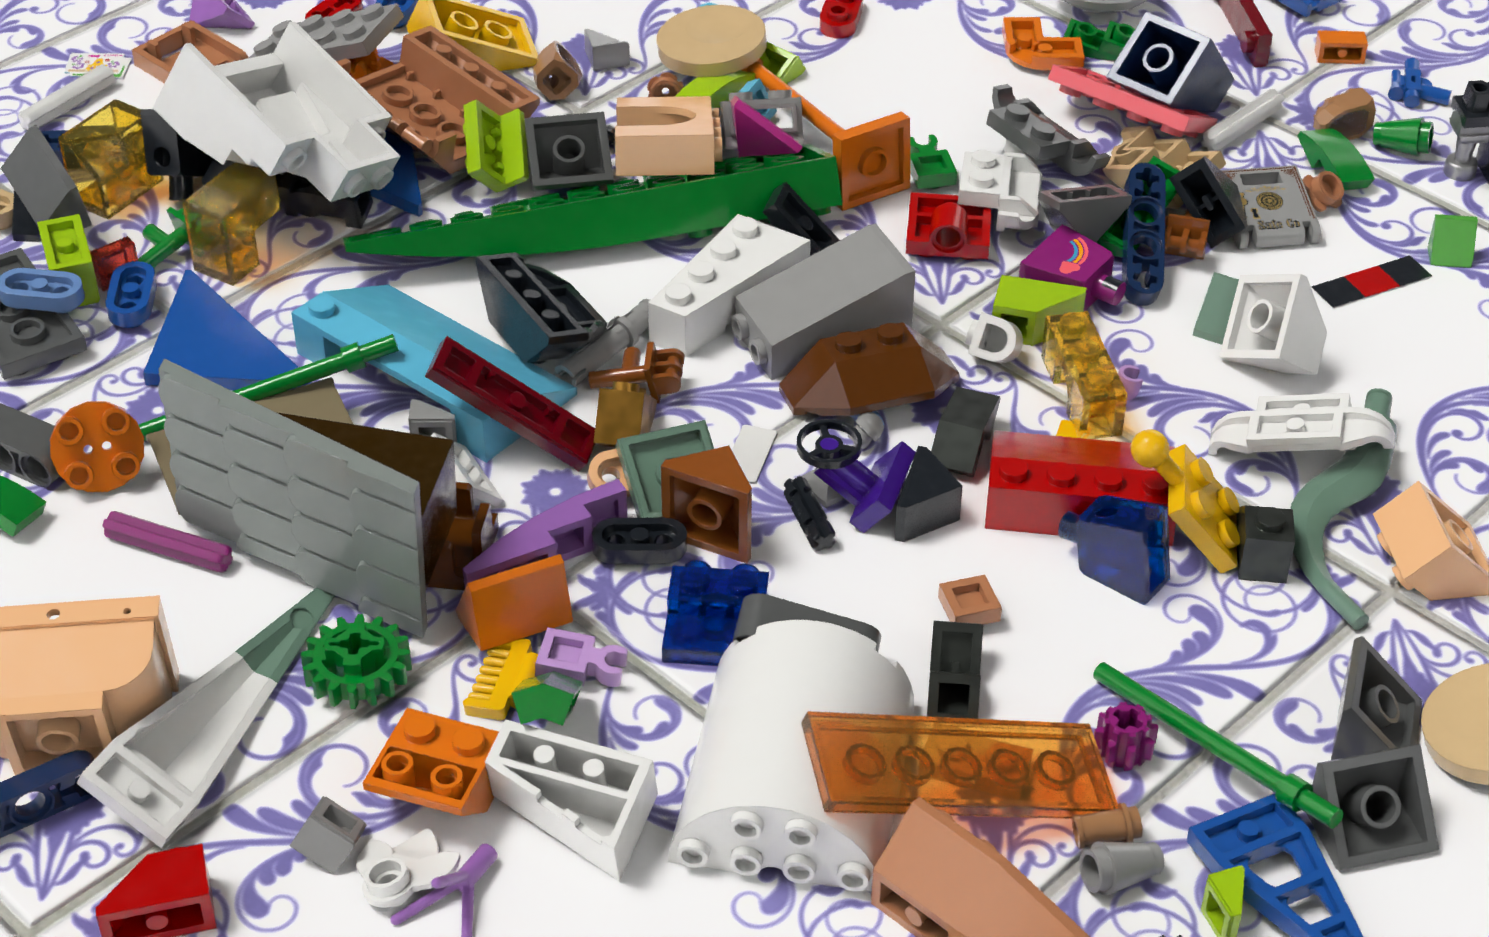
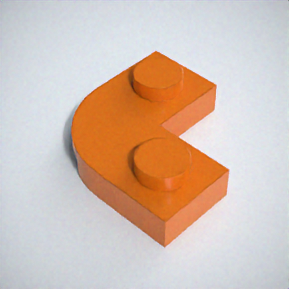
[1002,17,1085,70]

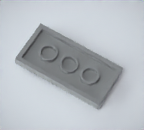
[249,3,404,61]

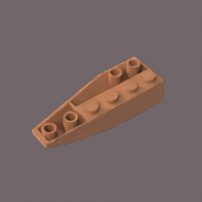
[871,797,1090,937]

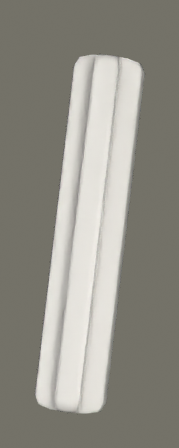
[18,64,115,130]
[1201,89,1285,151]

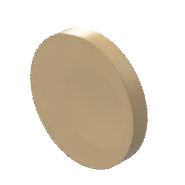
[656,5,767,77]
[1421,663,1489,785]

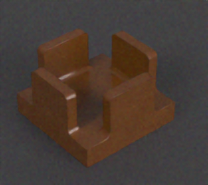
[428,482,499,591]

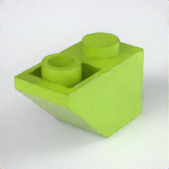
[992,275,1087,346]

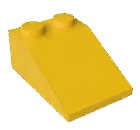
[406,0,538,71]

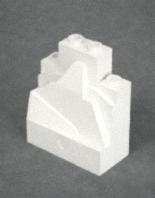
[152,21,400,202]

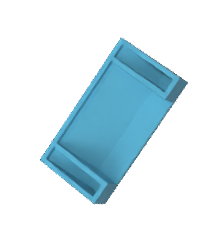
[291,285,577,463]

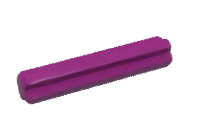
[102,511,233,573]

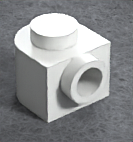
[966,312,1023,363]

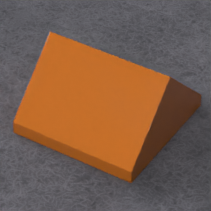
[455,554,573,651]

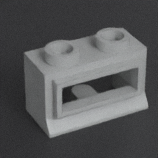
[720,90,804,149]

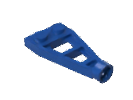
[1187,793,1364,937]

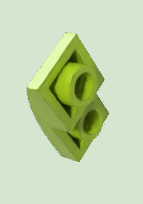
[675,70,755,108]

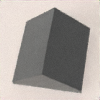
[524,112,614,191]
[1,125,92,229]
[1331,636,1422,760]
[1306,744,1439,870]

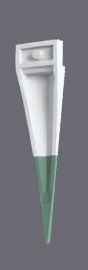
[77,588,335,848]

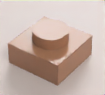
[938,574,1002,624]

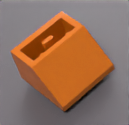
[363,708,499,816]

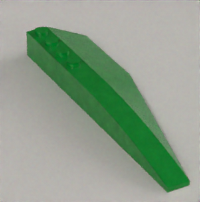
[343,144,843,257]

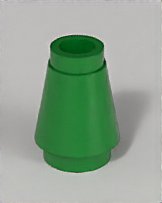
[1373,117,1434,157]

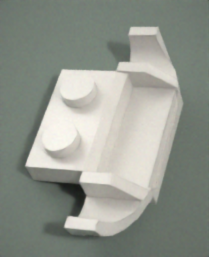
[958,139,1042,232]
[1208,393,1395,455]

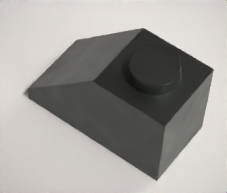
[1237,505,1295,584]

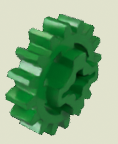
[301,614,412,709]

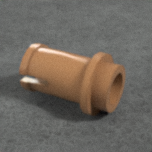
[1072,802,1142,849]

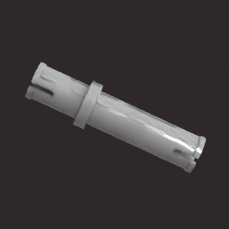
[555,298,650,387]

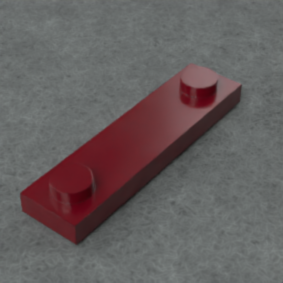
[1217,0,1273,68]
[425,336,595,472]

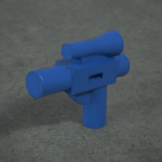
[1388,58,1452,108]

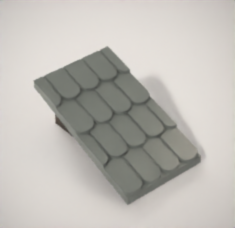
[158,358,457,638]

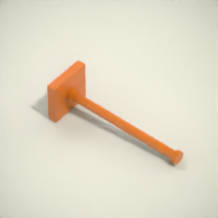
[741,58,910,211]

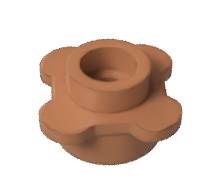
[1302,171,1344,212]

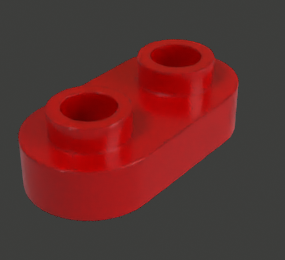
[819,0,863,39]

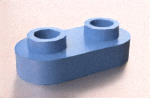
[0,268,85,314]

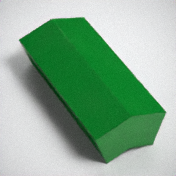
[511,671,583,726]

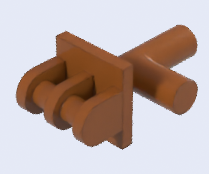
[1165,209,1210,260]
[588,342,685,404]

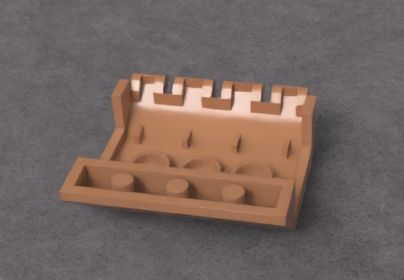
[337,25,540,174]

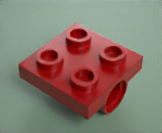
[905,192,991,260]

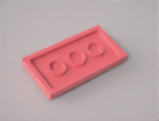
[1048,65,1218,138]

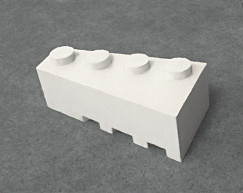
[648,214,810,357]

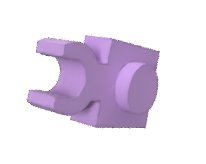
[535,627,628,687]

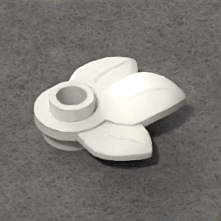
[356,828,461,907]

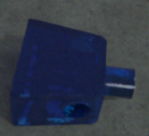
[1058,495,1170,605]

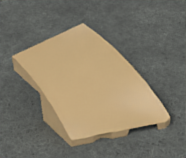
[1103,126,1226,209]

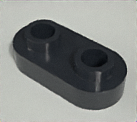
[592,517,687,564]

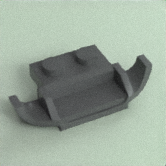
[986,84,1111,176]

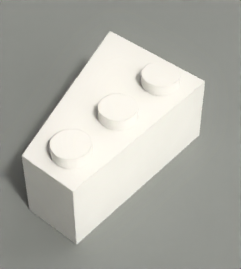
[485,719,658,882]

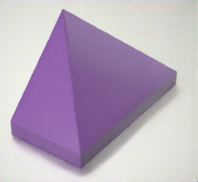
[189,0,255,29]

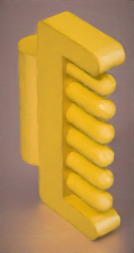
[463,638,538,720]

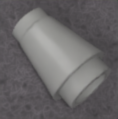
[1079,842,1165,896]

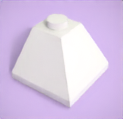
[1219,273,1327,374]

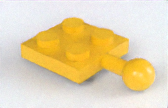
[1130,429,1240,574]

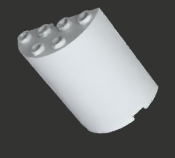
[668,620,914,892]

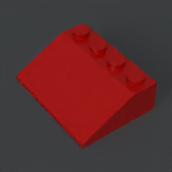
[984,430,1176,546]

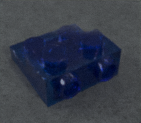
[662,560,769,666]

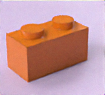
[1314,30,1368,64]

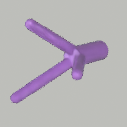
[390,843,498,937]

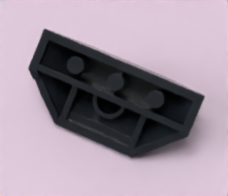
[476,252,607,364]

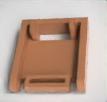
[131,20,249,84]

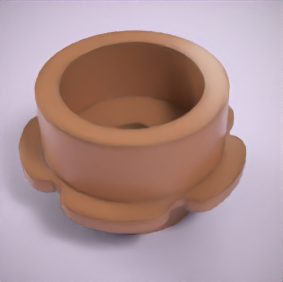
[647,73,684,97]

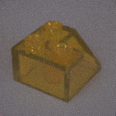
[58,99,164,220]
[182,162,281,286]

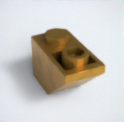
[594,381,657,447]

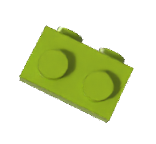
[463,100,529,193]

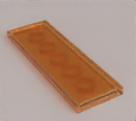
[801,711,1118,819]

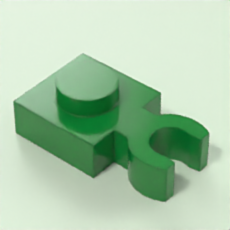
[910,134,957,189]

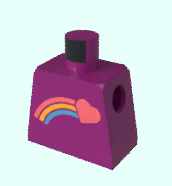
[1019,224,1126,312]

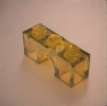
[1041,311,1128,439]

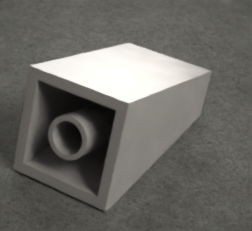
[731,223,915,380]

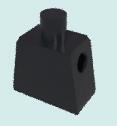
[140,109,213,201]

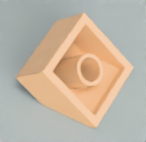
[1373,481,1489,601]

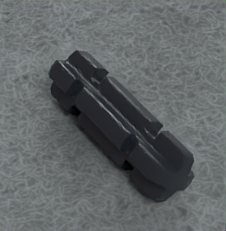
[784,476,836,551]

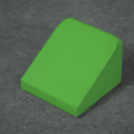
[1427,214,1478,268]

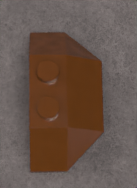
[779,322,959,416]

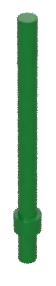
[138,334,399,441]
[1093,662,1343,829]

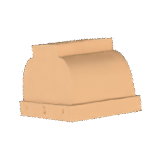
[0,595,180,775]

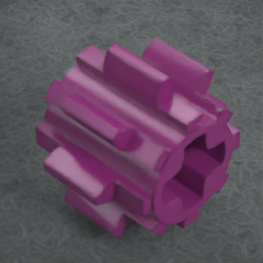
[1092,702,1159,771]

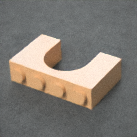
[615,96,722,176]

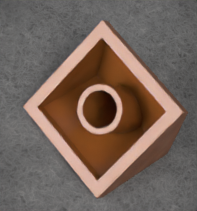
[661,445,752,564]

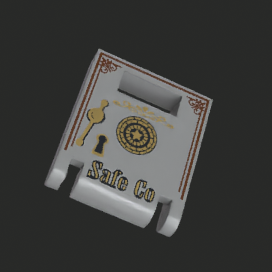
[1221,165,1321,249]

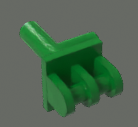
[135,203,222,268]

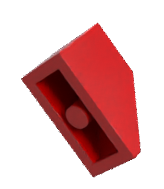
[95,843,217,937]

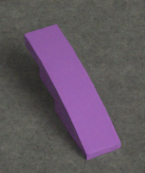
[463,479,627,587]

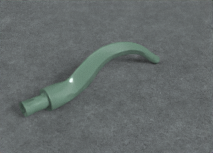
[1290,388,1397,630]

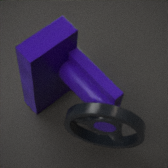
[796,419,916,533]

